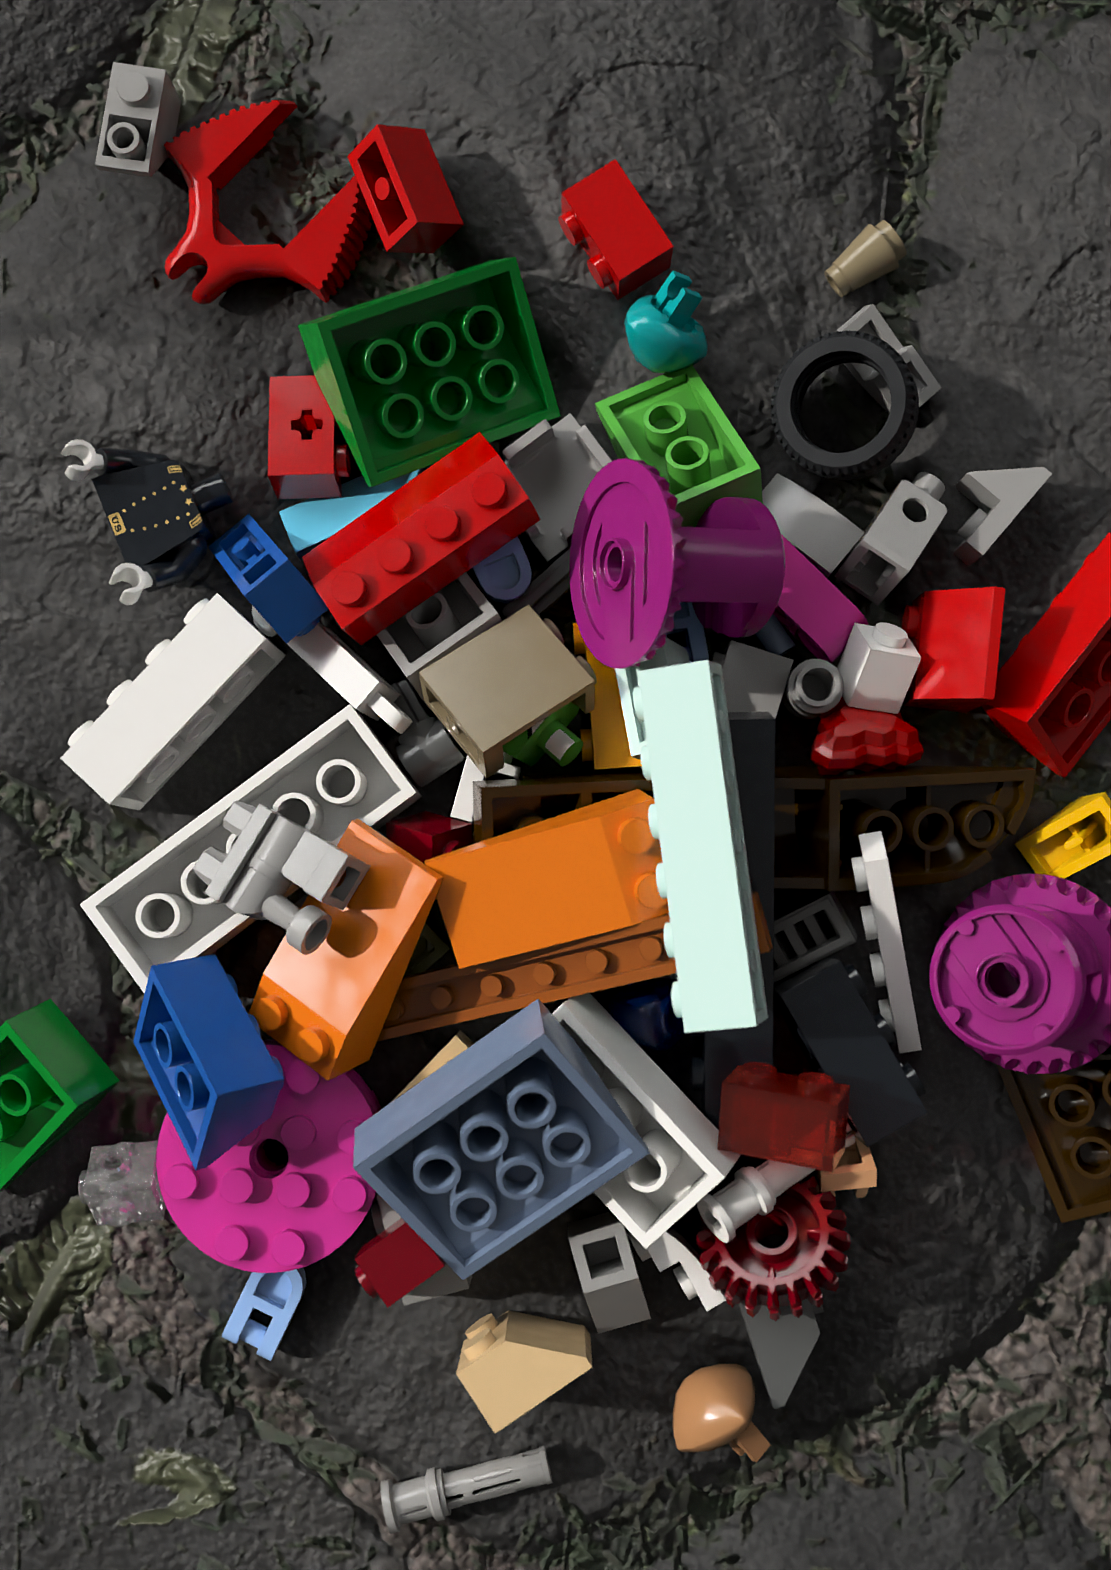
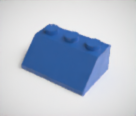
[133,954,284,1171]

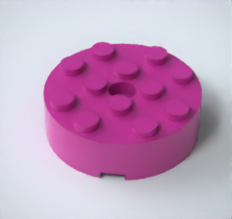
[156,1039,382,1273]

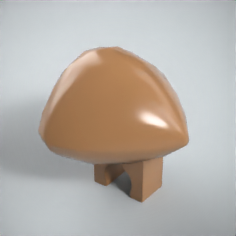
[672,1364,771,1462]

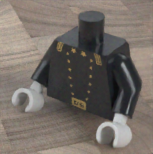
[61,439,234,605]

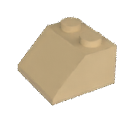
[456,1310,592,1434]

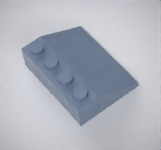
[353,999,649,1280]

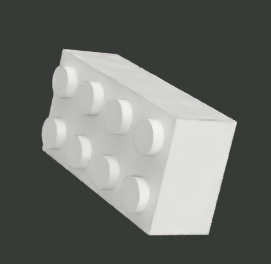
[60,593,286,810]
[552,993,741,1249]

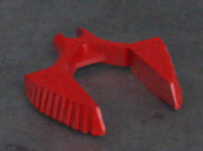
[164,100,373,304]

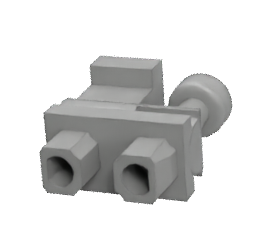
[193,801,370,955]

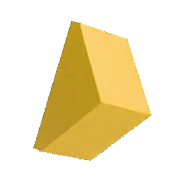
[1015,792,1111,879]

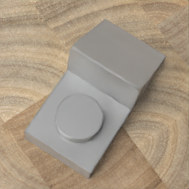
[953,467,1052,566]

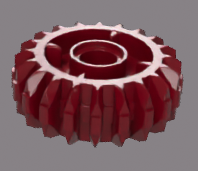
[697,1176,851,1322]

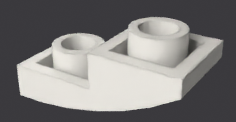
[627,1227,726,1311]

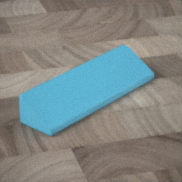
[279,464,433,561]

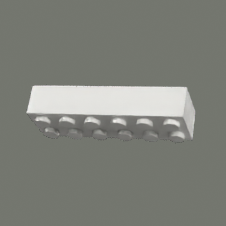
[80,704,422,994]

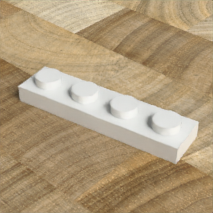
[851,831,922,1053]

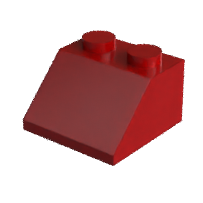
[902,587,1005,713]

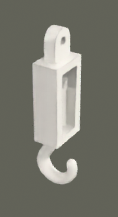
[252,605,413,734]

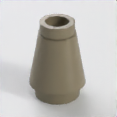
[824,220,907,298]

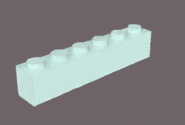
[633,660,768,1033]

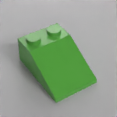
[595,365,763,527]

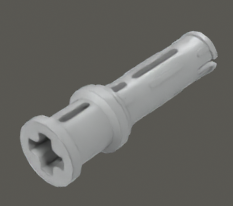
[380,1446,553,1534]

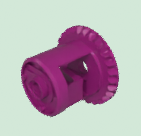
[569,458,785,669]
[930,874,1111,1074]

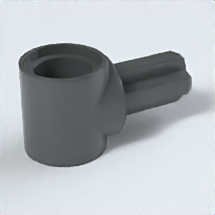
[391,680,467,787]

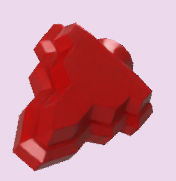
[811,697,924,775]

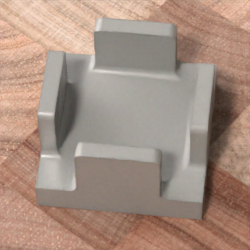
[502,413,612,565]

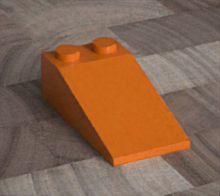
[424,789,669,969]
[248,819,444,1081]

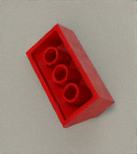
[302,432,541,645]
[982,532,1111,778]

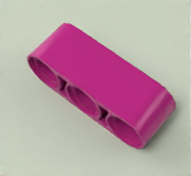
[773,534,868,664]

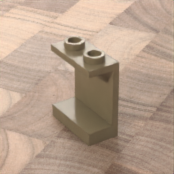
[419,605,597,779]

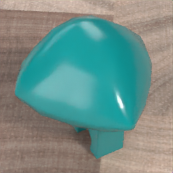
[624,270,708,373]

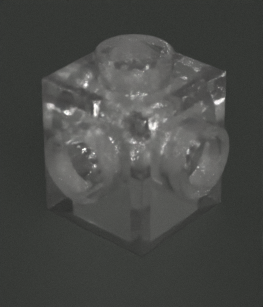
[78,1140,166,1227]

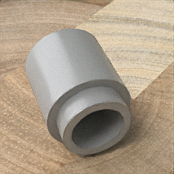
[782,659,844,719]

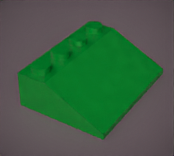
[298,256,561,487]

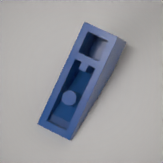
[208,514,328,644]

